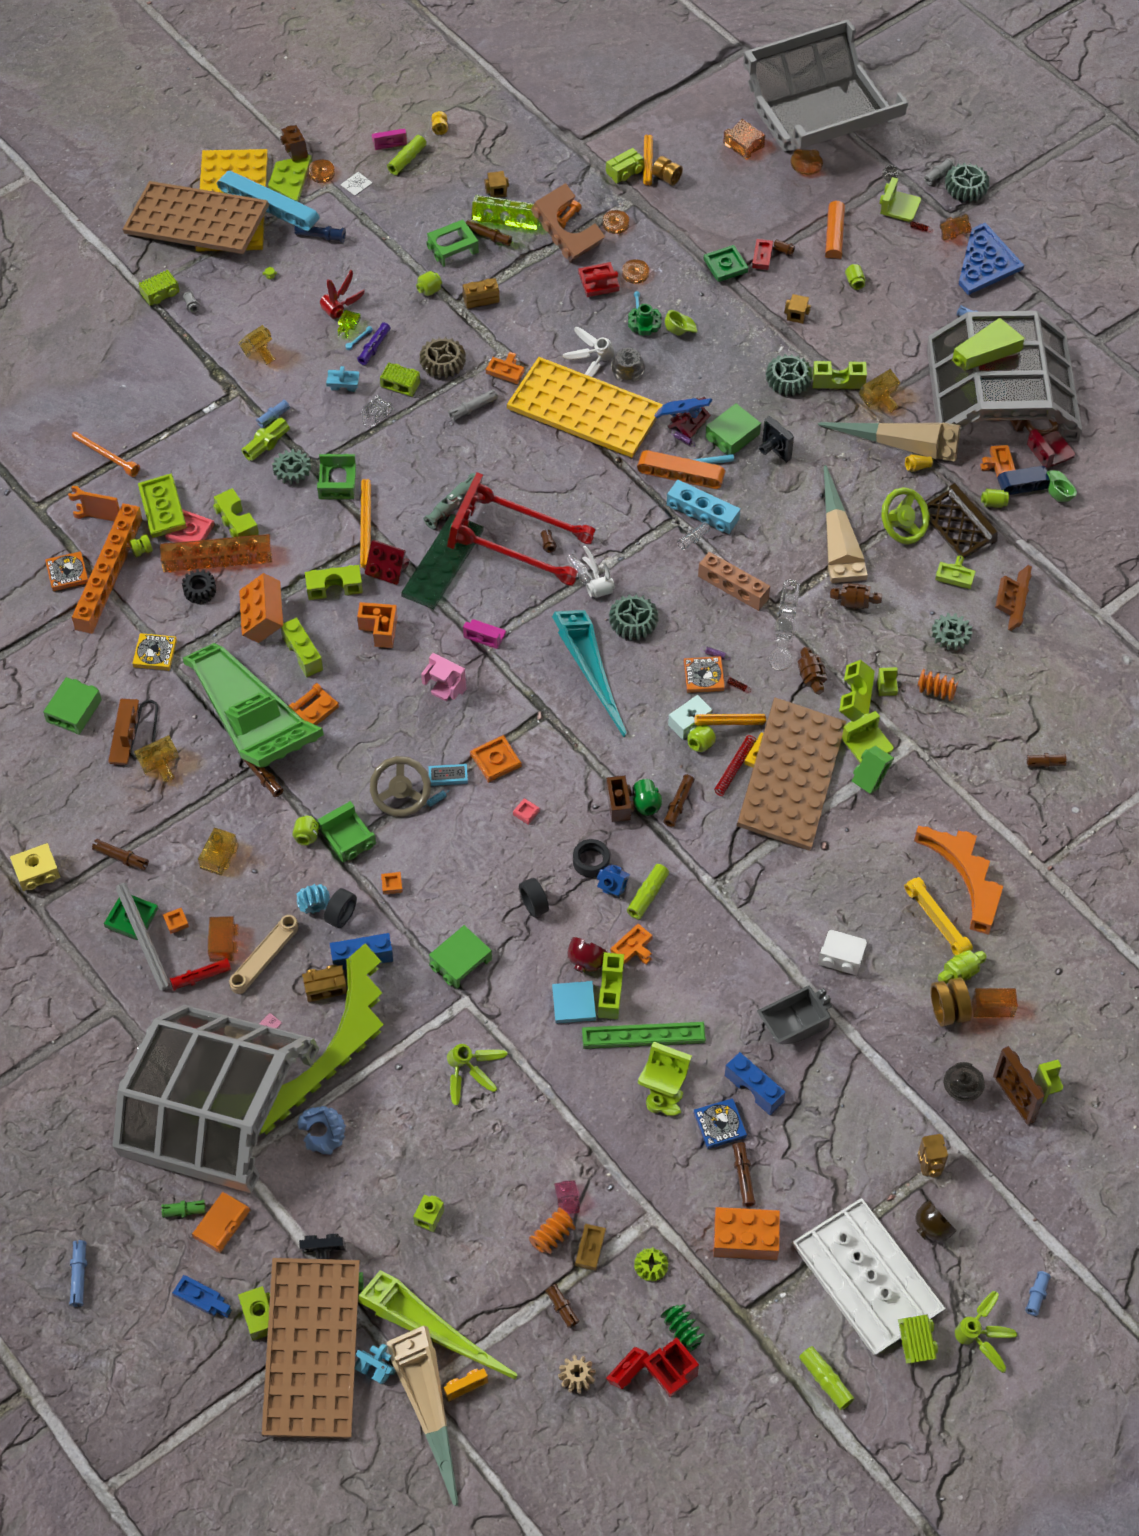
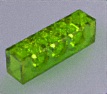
[471,195,539,230]

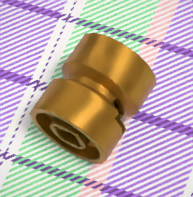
[652,156,683,186]

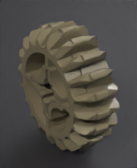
[419,337,466,379]

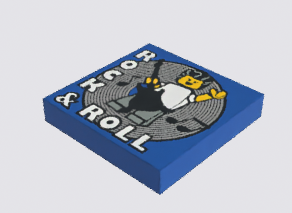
[693,1098,747,1149]

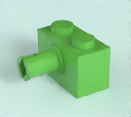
[852,746,894,794]

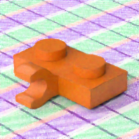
[485,352,524,384]
[980,445,1015,477]
[610,924,653,965]

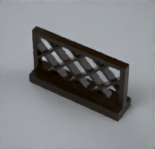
[920,483,998,559]

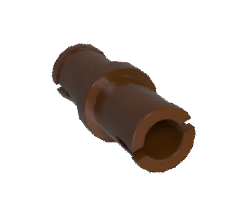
[1026,753,1067,768]
[545,1284,580,1329]

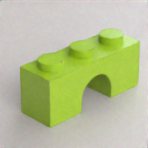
[812,361,867,389]
[213,488,259,544]
[305,565,363,600]
[280,617,323,677]
[839,660,875,722]
[598,953,624,1019]

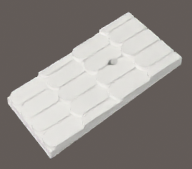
[791,1198,945,1355]

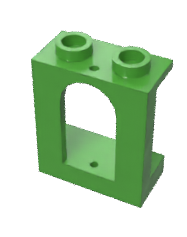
[426,219,479,267]
[317,454,356,499]

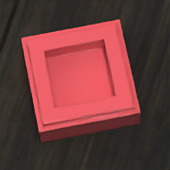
[513,798,540,825]

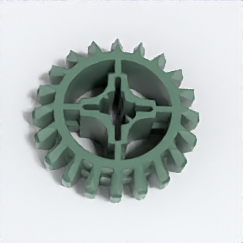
[945,163,990,203]
[766,354,813,396]
[609,593,659,641]

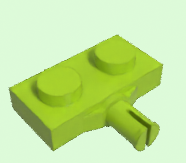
[935,556,976,589]

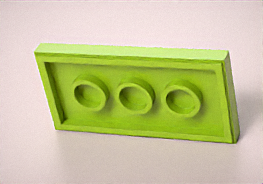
[138,473,187,538]

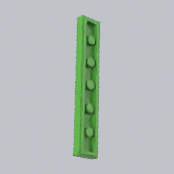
[582,1022,706,1049]

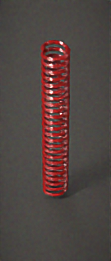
[714,735,757,796]

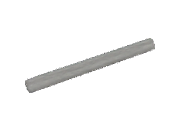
[116,883,170,991]

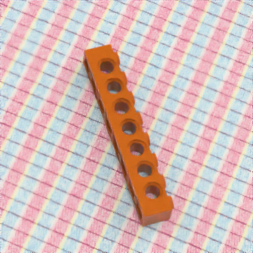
[72,503,143,634]

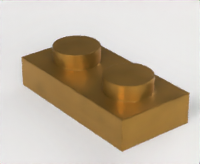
[575,1223,606,1271]

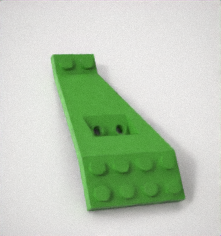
[182,643,324,767]

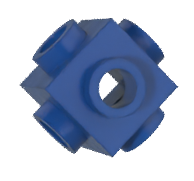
[597,865,630,896]

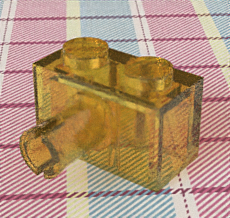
[238,325,275,365]
[858,369,900,413]
[134,735,179,783]
[198,827,239,876]

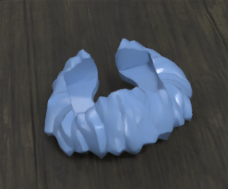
[297,1106,346,1154]

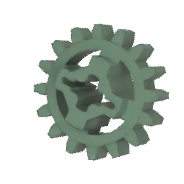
[272,449,311,484]
[931,613,972,651]

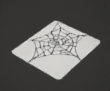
[341,172,372,195]

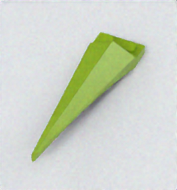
[358,1270,517,1379]

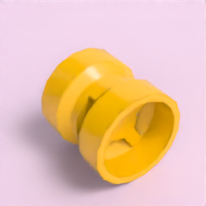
[431,111,448,135]

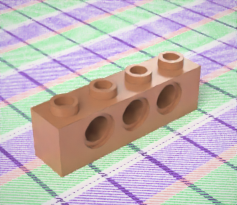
[698,552,770,611]

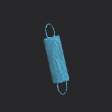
[425,790,450,807]

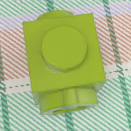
[413,1194,444,1232]

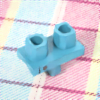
[326,366,360,392]
[355,1344,396,1384]

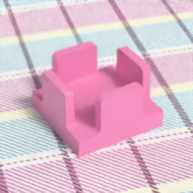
[421,653,466,701]

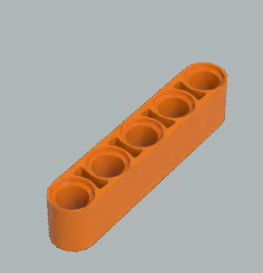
[637,450,725,489]

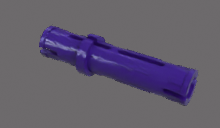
[357,322,391,365]

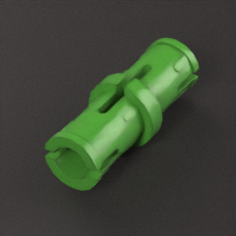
[161,1200,206,1218]

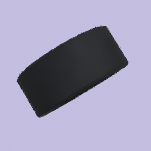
[573,839,610,878]
[519,878,549,917]
[324,888,357,928]

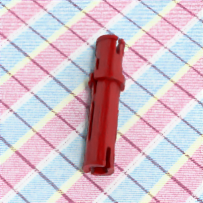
[170,958,231,991]

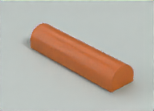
[825,201,845,259]

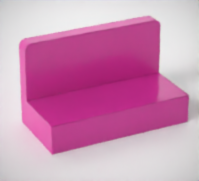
[372,128,407,150]
[463,619,506,649]

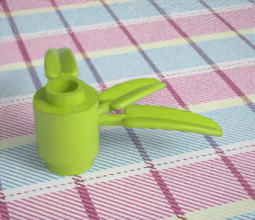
[447,1044,508,1105]
[955,1291,1017,1373]

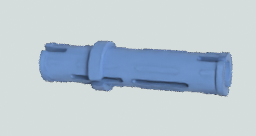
[69,1240,87,1307]

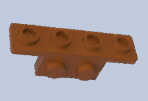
[995,565,1032,631]
[108,698,139,765]

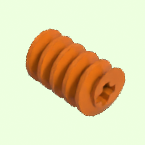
[917,669,959,702]
[529,1207,576,1254]

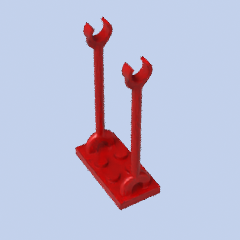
[447,472,596,586]

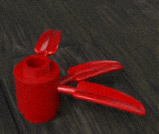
[320,270,365,319]

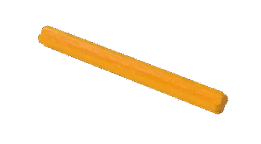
[360,479,371,568]

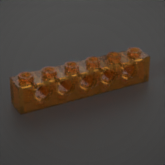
[160,534,272,572]

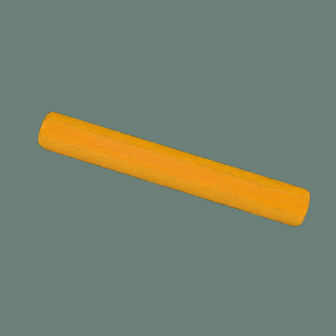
[643,134,653,186]
[694,714,766,725]

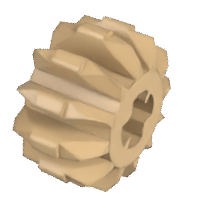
[558,1355,596,1394]

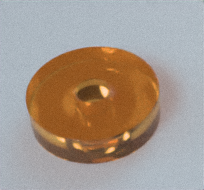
[308,159,335,183]
[603,210,629,234]
[622,259,649,284]

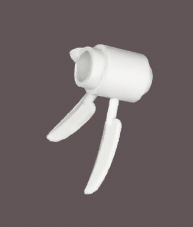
[563,327,615,377]
[582,546,615,598]

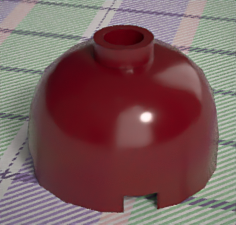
[567,937,607,974]

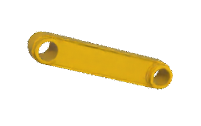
[904,877,973,955]

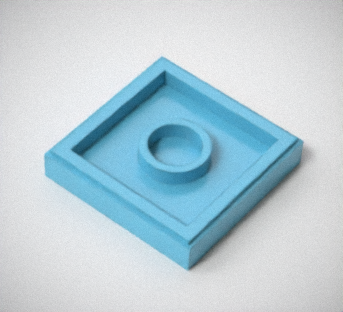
[552,981,596,1024]

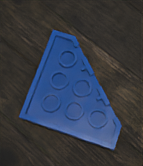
[959,223,1024,295]

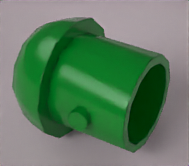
[632,779,662,816]

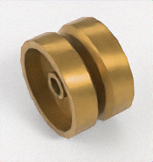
[930,977,972,1027]

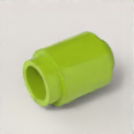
[845,264,866,290]
[981,489,1009,508]

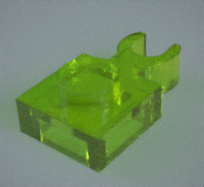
[337,310,361,338]

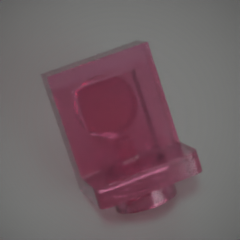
[554,1180,580,1214]

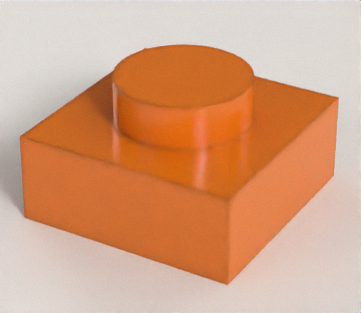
[381,872,403,895]
[163,907,189,934]

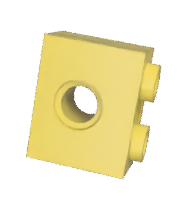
[10,843,61,891]

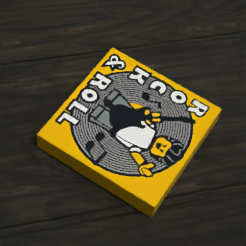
[132,633,177,671]

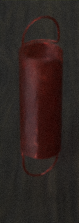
[906,221,933,232]
[723,676,751,692]

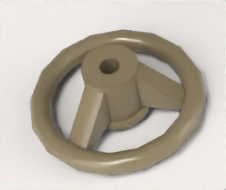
[370,756,431,817]

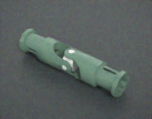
[423,473,482,529]

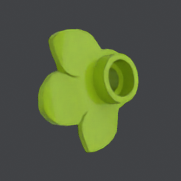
[646,1089,683,1116]

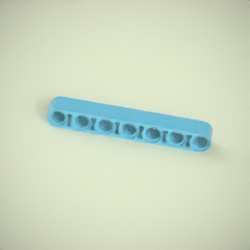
[217,171,320,231]

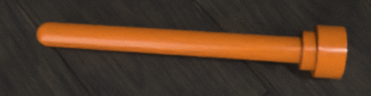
[72,432,140,477]

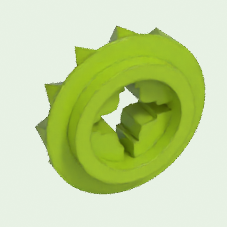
[634,1247,669,1281]

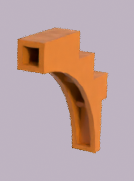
[914,825,1003,935]

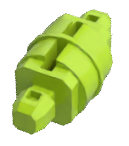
[938,950,987,984]

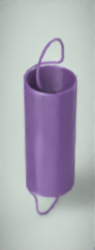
[671,431,694,447]
[701,647,730,660]

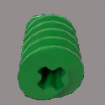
[661,1304,705,1353]

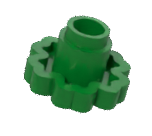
[628,304,662,336]

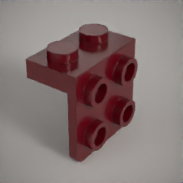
[1027,429,1075,469]

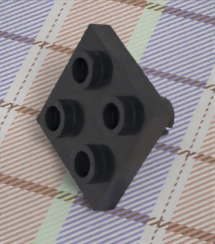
[759,416,794,463]
[299,1234,346,1259]

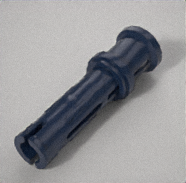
[294,226,346,243]

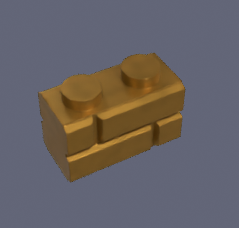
[462,278,500,309]
[302,965,347,1002]
[917,1134,948,1177]

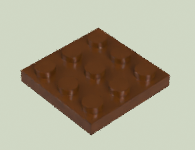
[993,1046,1044,1126]

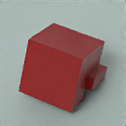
[643,1338,699,1397]

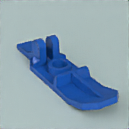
[654,398,712,418]

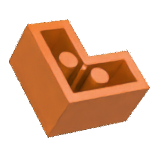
[357,602,398,648]

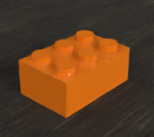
[239,573,283,643]
[713,1207,780,1260]

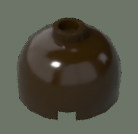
[915,1200,957,1242]

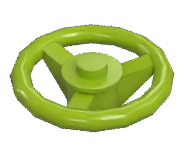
[881,487,930,545]

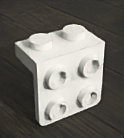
[818,930,867,976]

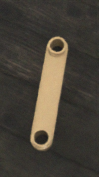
[229,915,298,994]

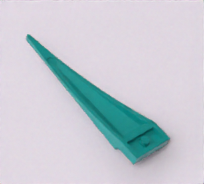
[552,610,627,737]

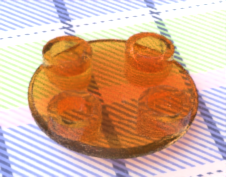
[790,149,823,175]

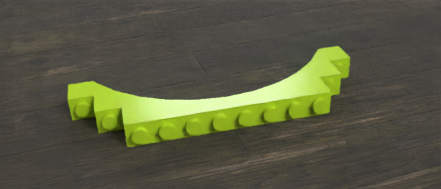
[181,943,384,1135]

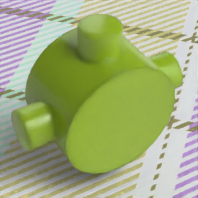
[263,267,277,280]

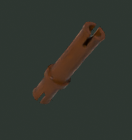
[465,219,513,247]
[242,759,284,798]
[663,774,695,827]
[92,839,149,871]
[732,1142,756,1207]

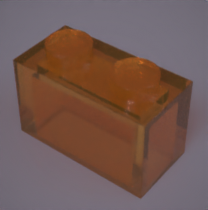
[208,916,239,962]
[972,988,1018,1018]

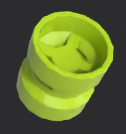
[129,535,153,557]

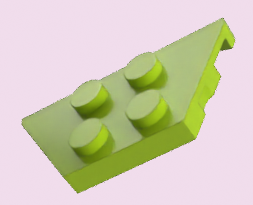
[268,155,312,202]

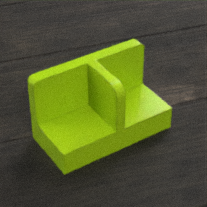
[1033,1060,1063,1103]

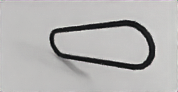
[130,700,158,760]

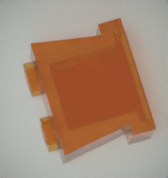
[723,119,765,160]

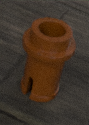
[773,239,795,256]
[540,530,557,553]

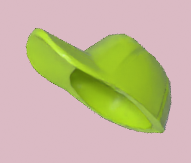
[664,310,697,336]

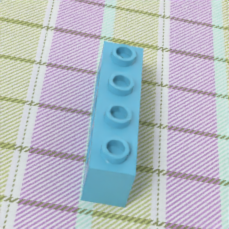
[667,480,740,534]

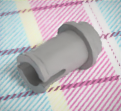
[183,292,200,313]

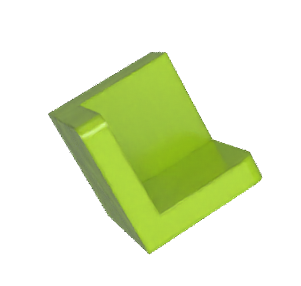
[877,667,898,696]

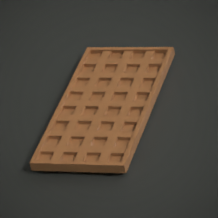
[123,181,269,254]
[736,697,846,851]
[262,1258,360,1439]

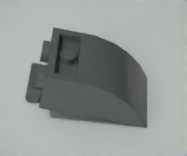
[757,985,832,1045]

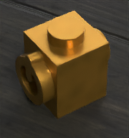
[484,171,509,199]
[784,294,811,324]

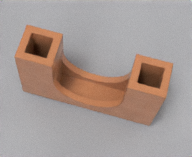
[531,183,605,263]

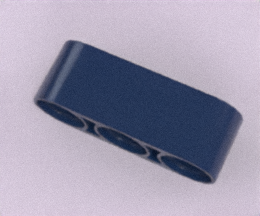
[997,466,1050,495]

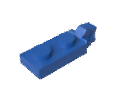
[172,1275,232,1318]

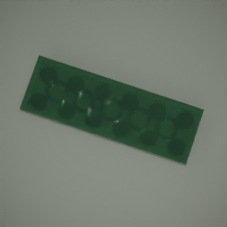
[401,514,484,610]

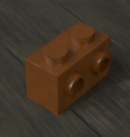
[280,125,308,161]
[606,775,634,822]

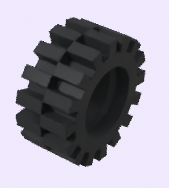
[182,569,217,604]

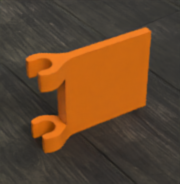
[68,486,120,521]

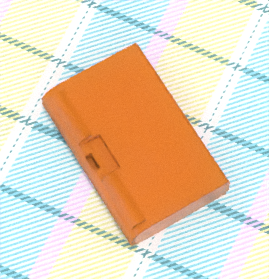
[192,1192,251,1253]

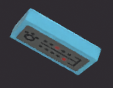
[429,764,468,786]

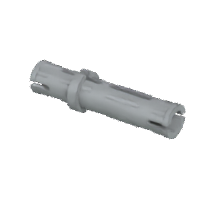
[448,389,498,421]

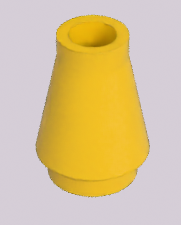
[905,454,933,472]

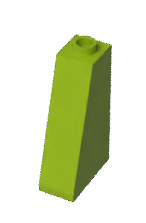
[952,318,1025,371]

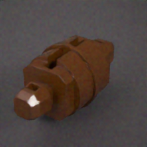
[830,583,882,609]
[797,647,827,695]

